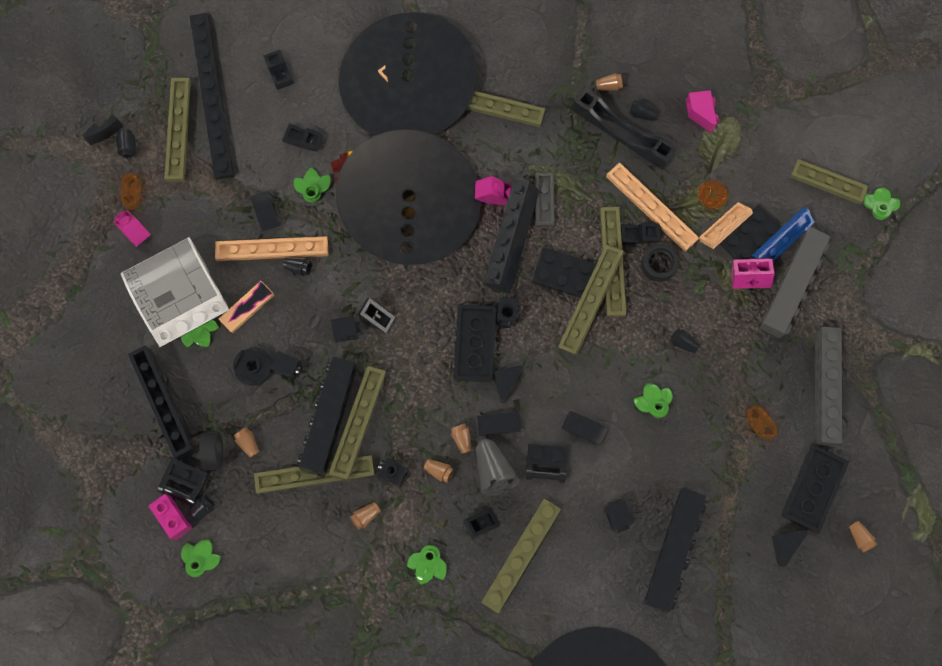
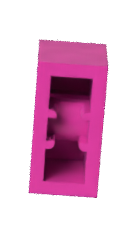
[731,259,775,289]
[149,494,193,540]

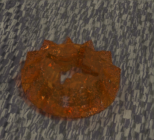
[698,180,728,209]

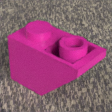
[686,90,719,132]
[475,176,512,205]
[113,210,151,247]

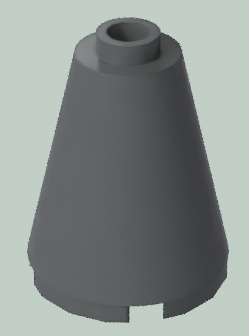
[476,439,520,496]

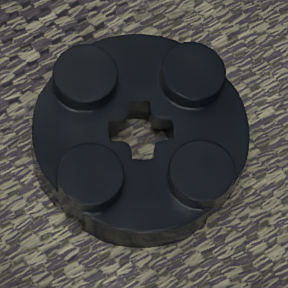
[233,347,273,386]

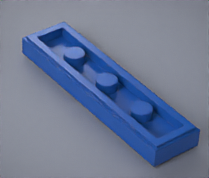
[752,207,815,262]

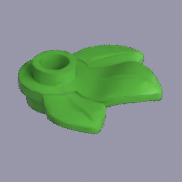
[294,168,331,203]
[863,187,900,220]
[181,319,219,347]
[634,383,673,418]
[181,539,221,577]
[407,545,447,584]

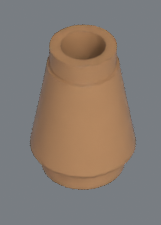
[596,73,623,91]
[451,423,473,454]
[233,427,260,458]
[424,459,455,483]
[350,502,381,530]
[849,521,878,553]

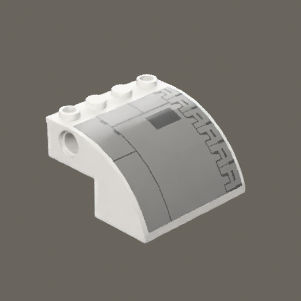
[121,237,229,347]

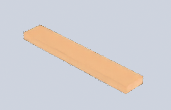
[606,162,699,252]
[215,236,329,261]

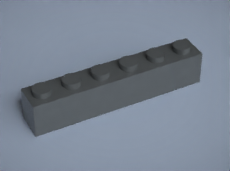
[759,227,831,338]
[815,327,842,447]

